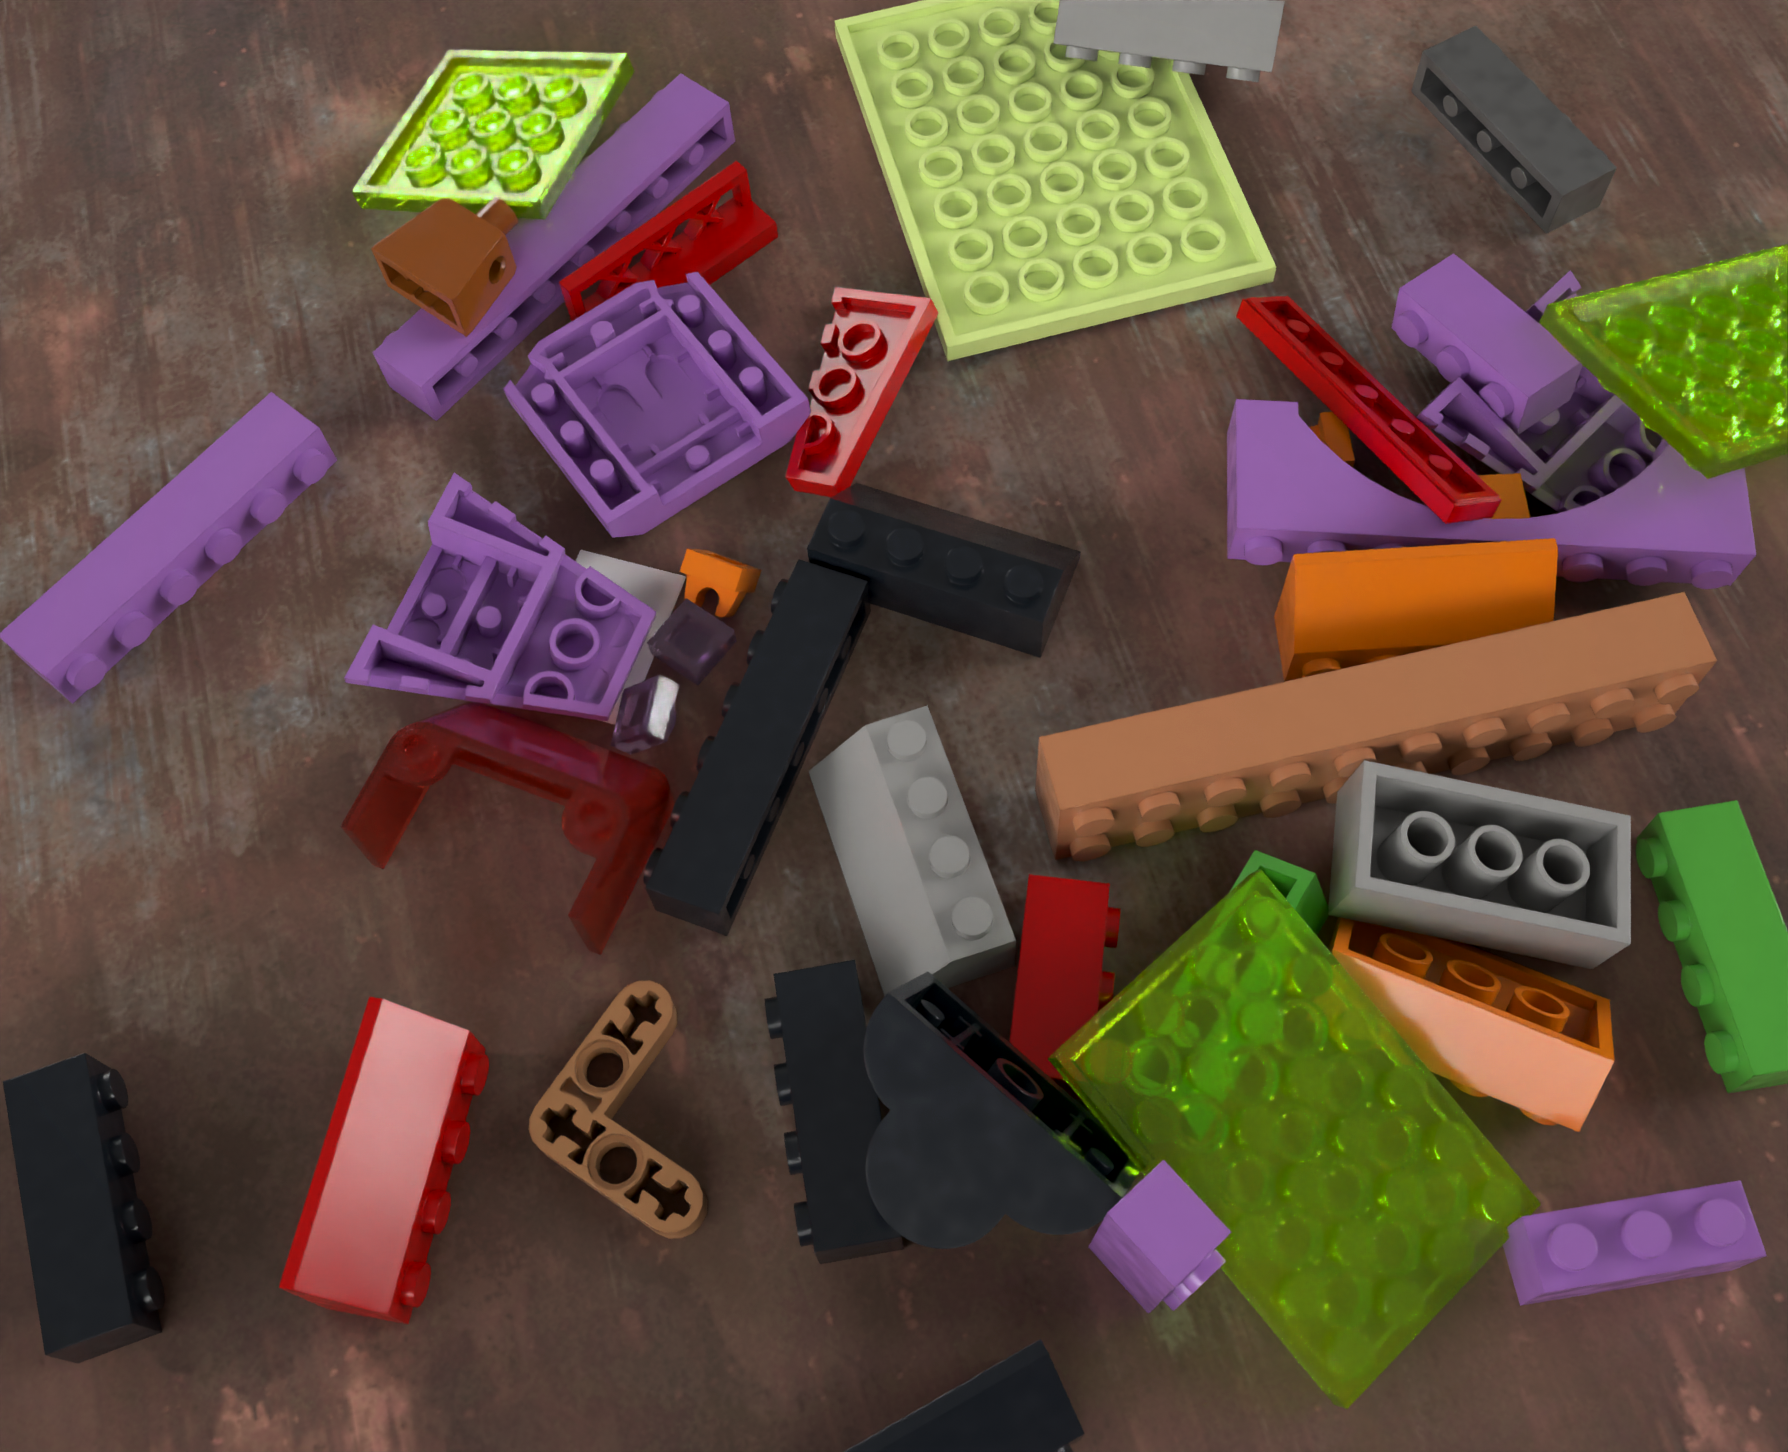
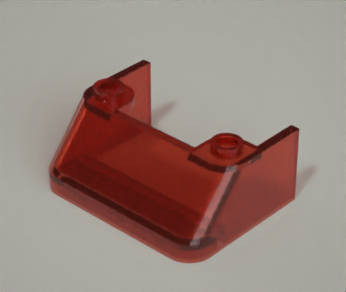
[340,702,674,955]

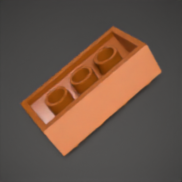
[1274,538,1558,682]
[1304,917,1614,1132]

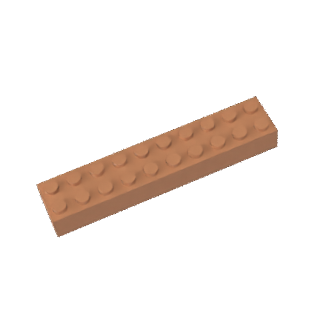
[1035,592,1717,861]

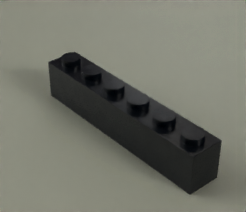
[643,559,871,936]

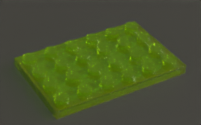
[1539,244,1788,479]
[1047,870,1541,1409]

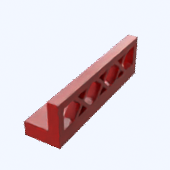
[559,160,778,321]

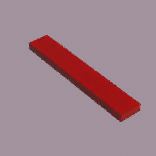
[1236,296,1502,524]

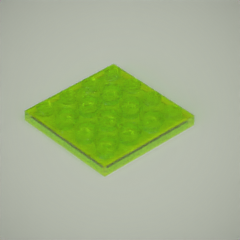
[352,50,635,220]

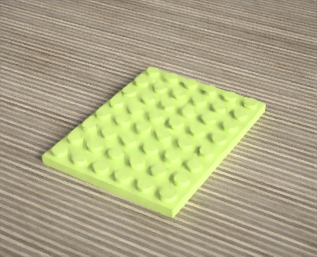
[834,0,1276,361]

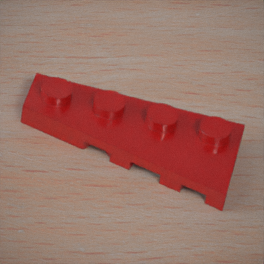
[785,287,939,497]

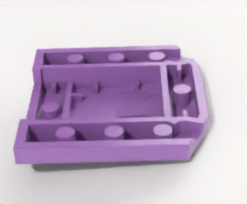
[503,272,811,538]

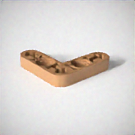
[529,980,708,1239]

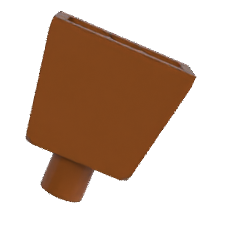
[371,197,518,337]

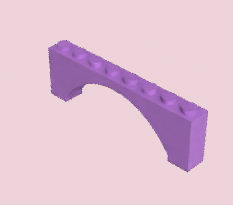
[1227,399,1756,589]

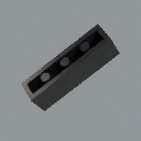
[764,960,904,1264]
[3,1053,165,1364]

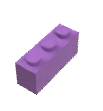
[1392,253,1584,435]
[1088,1160,1231,1314]
[1499,1180,1767,1306]

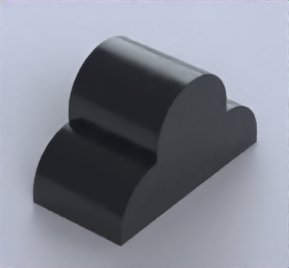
[863,971,1146,1249]

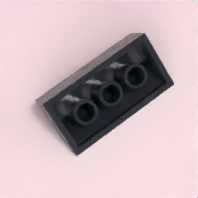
[807,483,1081,658]
[844,1339,1085,1452]

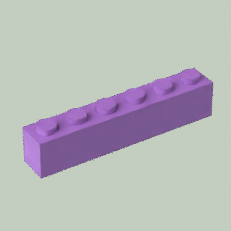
[0,392,337,704]

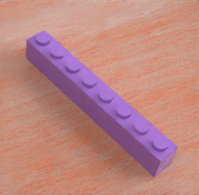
[372,73,735,421]

